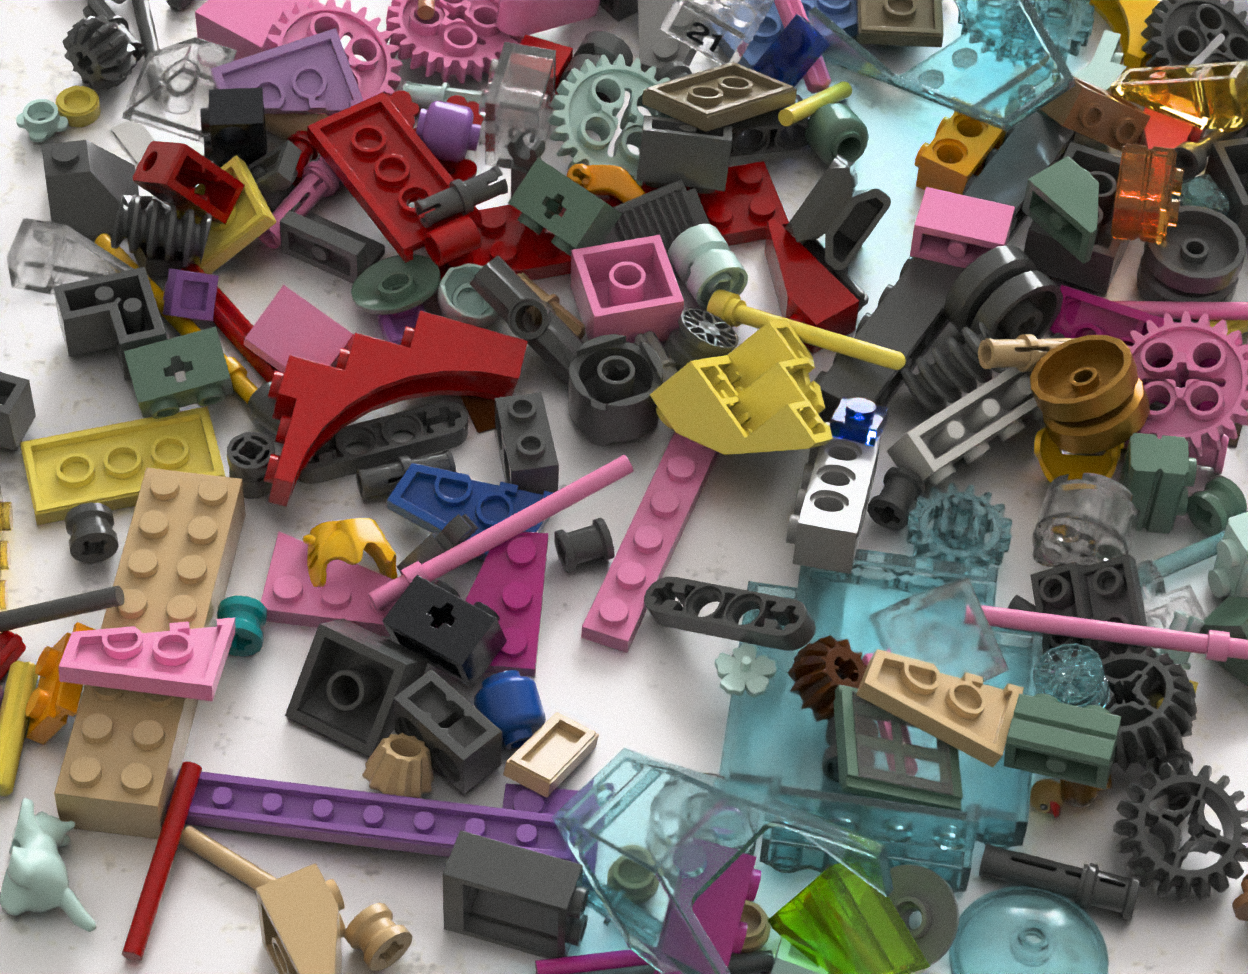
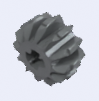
[62,14,137,91]

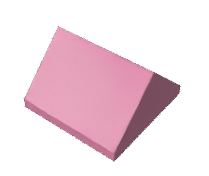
[243,285,354,373]

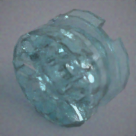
[1032,643,1110,708]

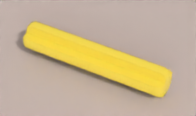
[0,661,38,797]

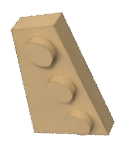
[856,649,1024,768]

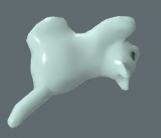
[0,798,96,932]

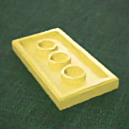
[20,406,226,525]

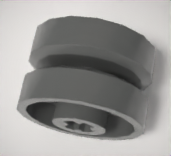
[1137,205,1246,321]
[944,244,1063,339]

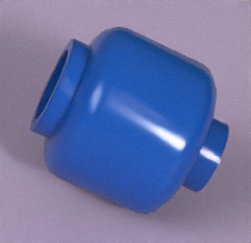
[474,670,546,750]

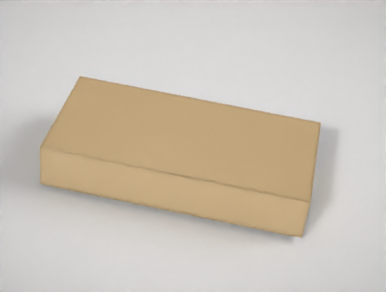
[503,712,599,798]

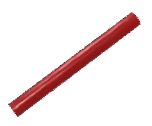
[122,762,202,961]

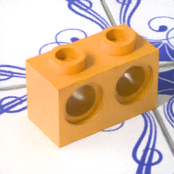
[914,103,1007,195]

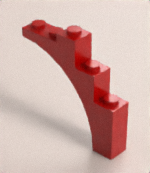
[264,310,528,507]

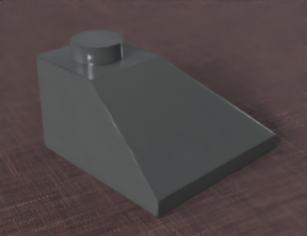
[41,140,139,246]

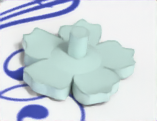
[714,642,777,698]

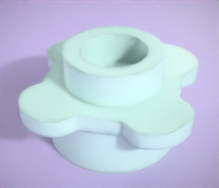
[16,99,69,142]

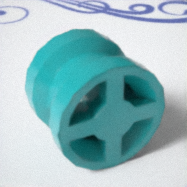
[217,595,267,657]

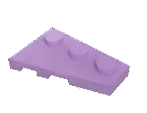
[211,28,363,114]

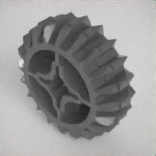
[1059,645,1197,772]
[1113,761,1248,902]

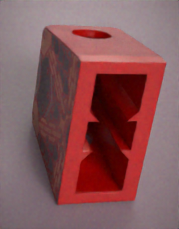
[133,141,245,225]

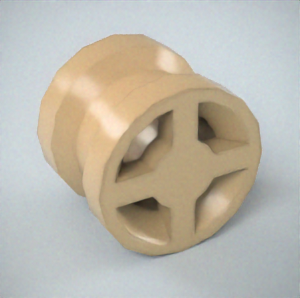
[344,903,413,971]

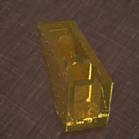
[1110,61,1248,133]

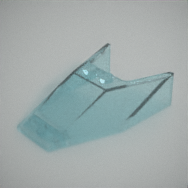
[809,0,1075,131]
[552,747,894,974]

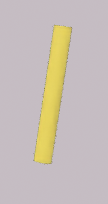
[778,81,852,126]

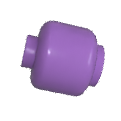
[416,101,481,163]

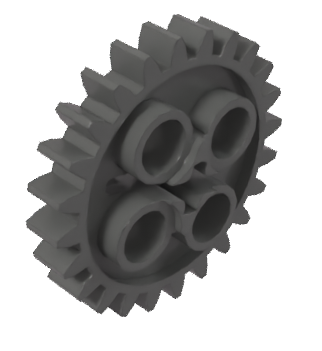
[1141,0,1248,118]

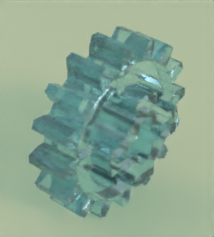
[906,483,1012,580]

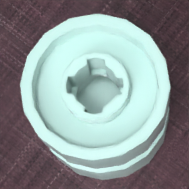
[668,224,748,310]

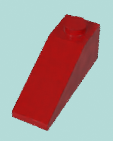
[765,218,859,354]

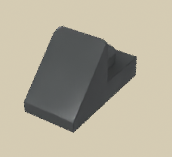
[247,140,301,212]

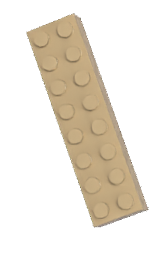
[54,467,246,839]

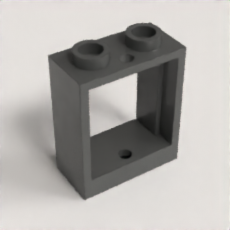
[442,830,589,959]

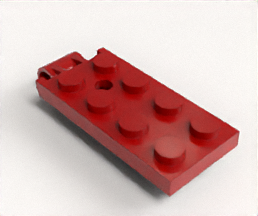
[307,92,482,266]

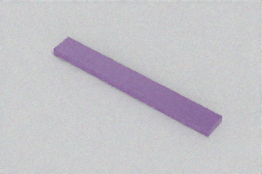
[166,769,584,863]

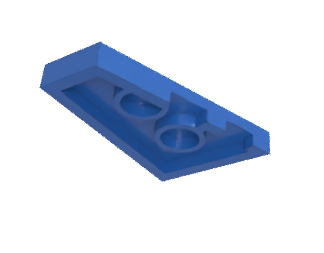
[387,463,553,562]

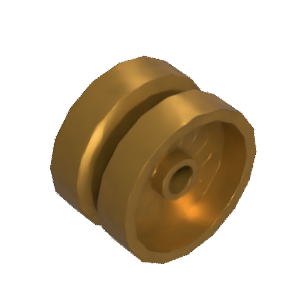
[1030,335,1150,454]

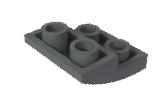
[1030,554,1152,669]

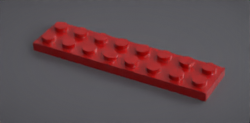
[438,161,789,281]

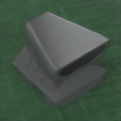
[785,154,891,271]

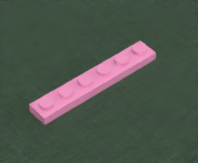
[581,432,719,653]

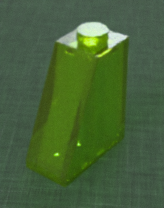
[768,856,930,974]

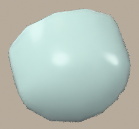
[437,263,500,329]

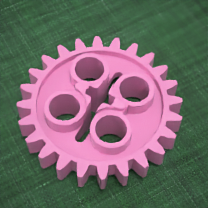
[263,0,403,116]
[386,0,523,83]
[1127,311,1248,457]

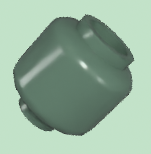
[805,103,869,166]

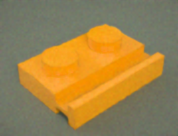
[25,622,95,745]

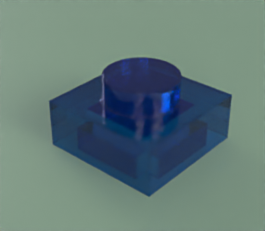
[830,396,889,446]

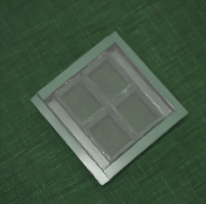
[833,685,963,815]

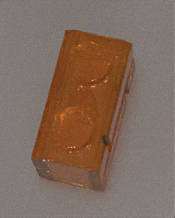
[1111,143,1184,244]

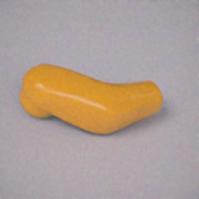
[567,163,646,203]

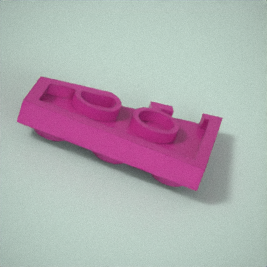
[436,532,548,677]

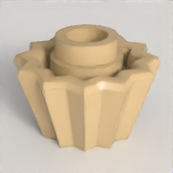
[362,733,434,798]

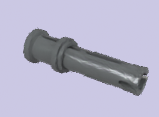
[979,843,1142,921]

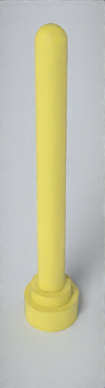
[707,289,906,370]

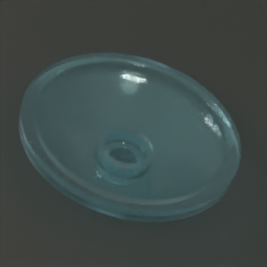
[949,886,1109,974]

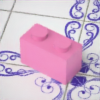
[910,187,1015,268]

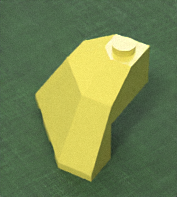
[650,319,833,455]

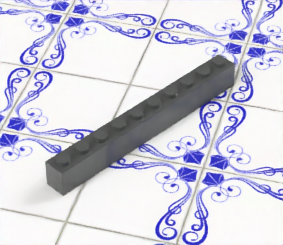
[814,110,1076,429]

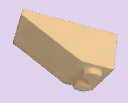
[256,863,346,974]

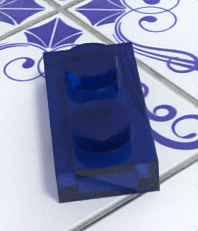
[752,14,830,87]

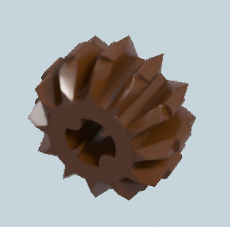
[787,635,867,722]

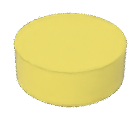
[55,86,101,127]

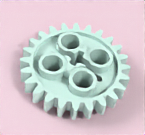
[548,54,675,186]

